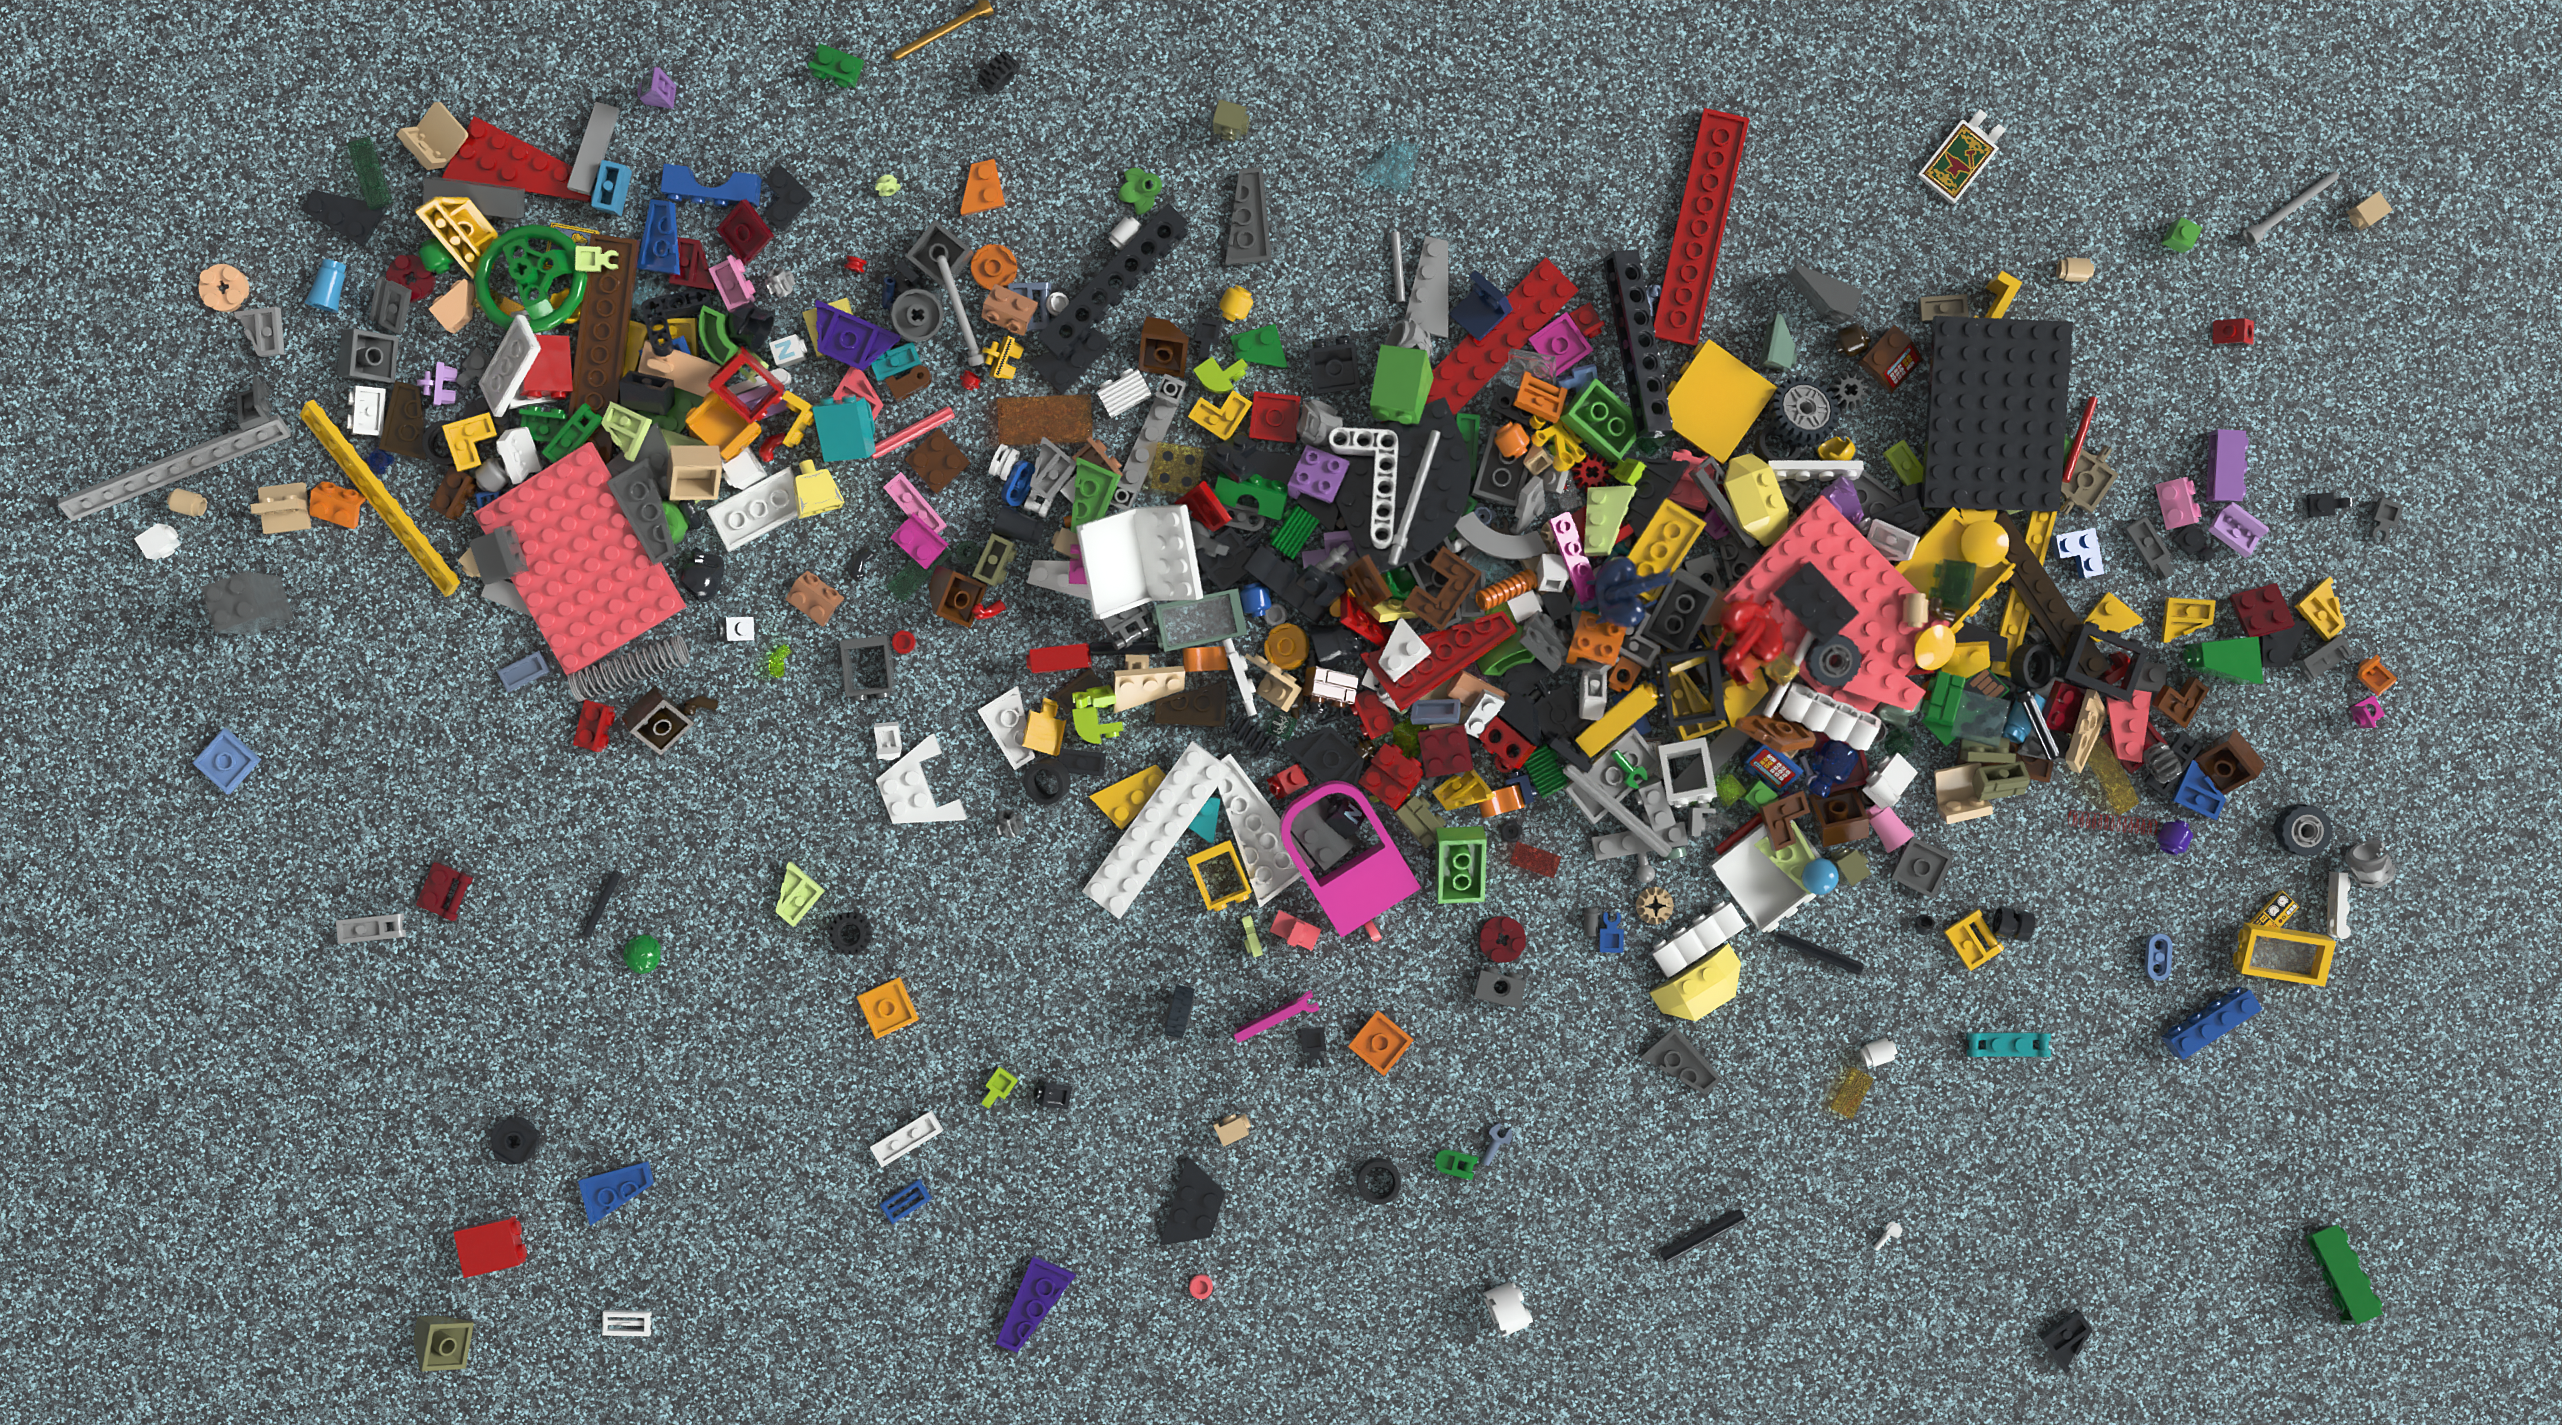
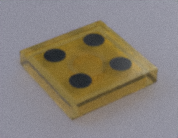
[1151,441,1204,494]

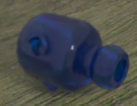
[1809,739,1859,798]

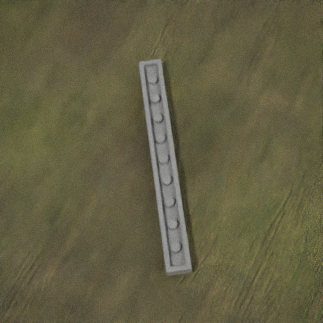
[58,414,291,521]

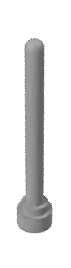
[2243,171,2339,246]
[937,255,986,367]

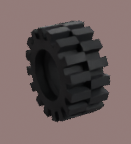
[977,51,1020,96]
[828,912,873,955]

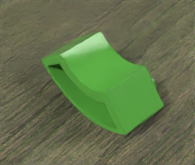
[699,305,740,365]
[1476,625,1536,676]

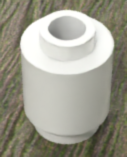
[1108,216,1142,251]
[1860,1038,1897,1067]

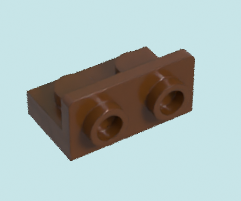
[428,466,477,521]

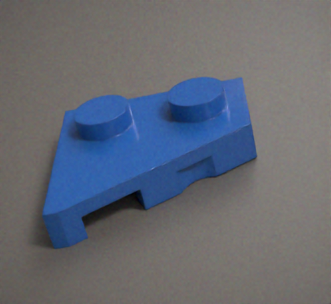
[2171,760,2226,820]

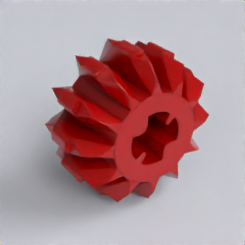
[1571,453,1611,493]

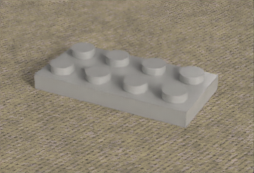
[1563,727,1661,824]

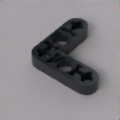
[642,289,711,357]

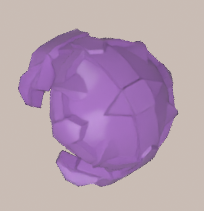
[1819,476,1864,525]

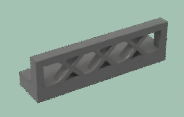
[1688,456,1756,549]

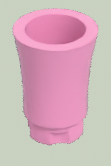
[1865,804,1915,853]

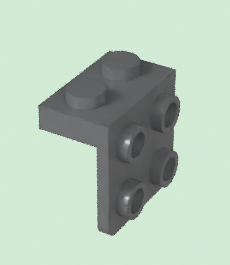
[470,526,529,585]

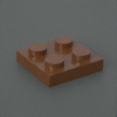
[905,428,972,495]

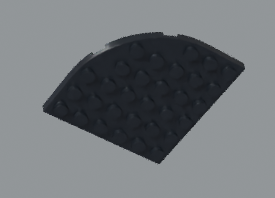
[1319,397,1471,575]

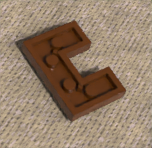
[1402,546,1482,632]

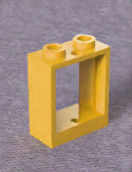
[1187,839,1252,912]

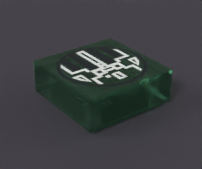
[1267,711,1298,741]

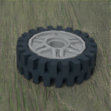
[1766,376,1840,448]

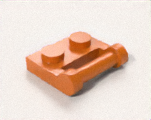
[1513,371,1568,424]

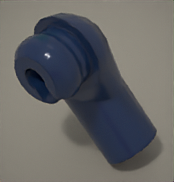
[881,276,896,311]

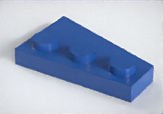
[637,199,680,275]
[578,1161,654,1226]

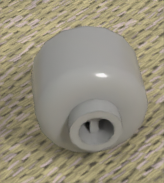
[475,458,511,493]

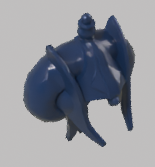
[1580,556,1673,628]

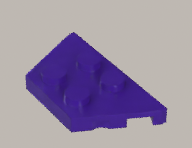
[815,300,901,371]

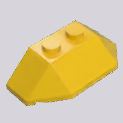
[415,197,498,280]

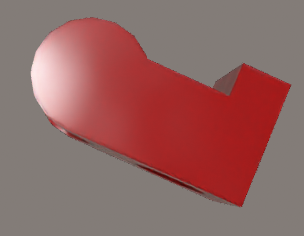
[1725,656,1769,687]

